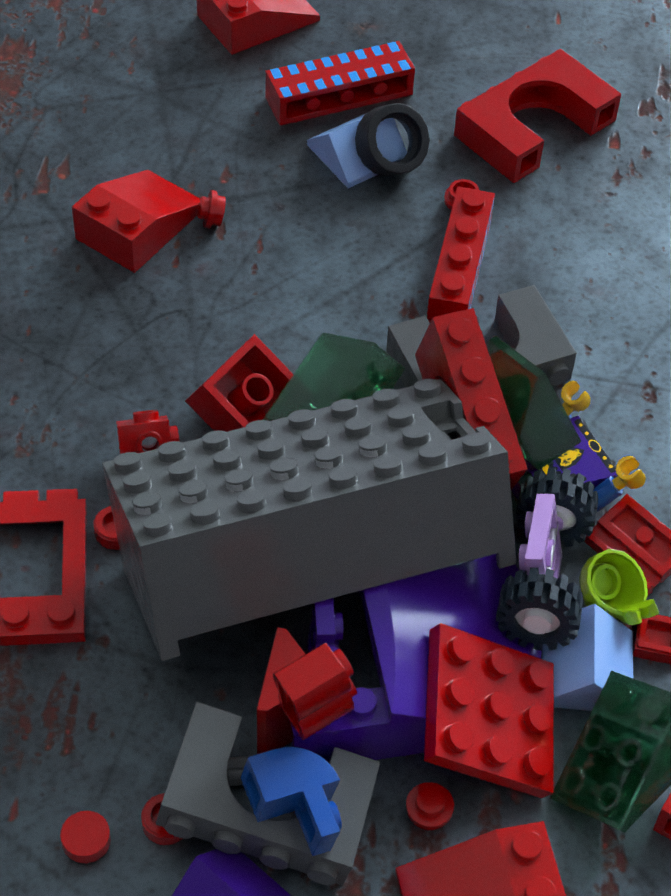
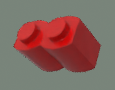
[273,642,357,740]

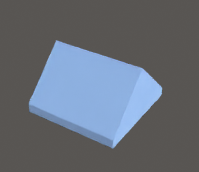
[307,113,407,188]
[542,604,634,715]

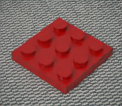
[424,623,554,798]

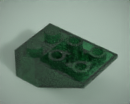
[550,671,671,833]

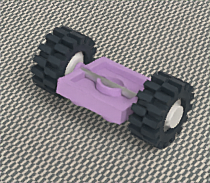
[496,467,598,650]

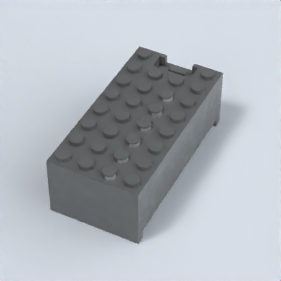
[102,379,516,661]

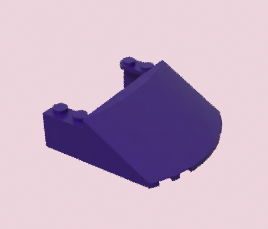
[291,554,542,762]

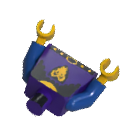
[512,381,646,512]

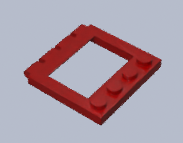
[0,489,87,646]

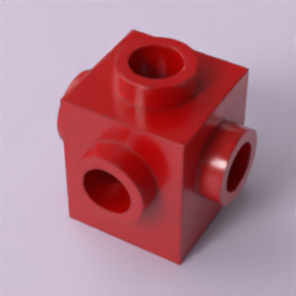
[116,410,179,454]

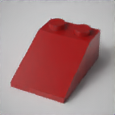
[197,0,320,55]
[72,170,200,273]
[185,334,325,432]
[395,821,566,896]

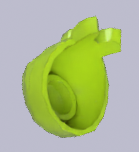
[579,549,659,625]

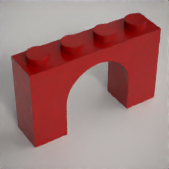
[454,48,621,183]
[415,308,528,490]

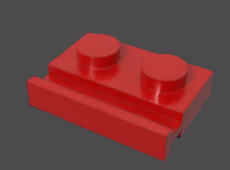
[584,494,671,596]

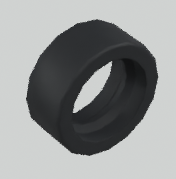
[355,103,430,177]

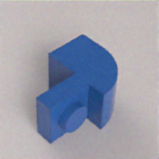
[240,747,342,856]

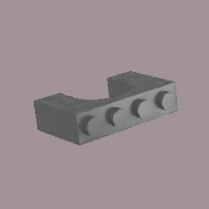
[386,285,577,399]
[156,702,380,885]

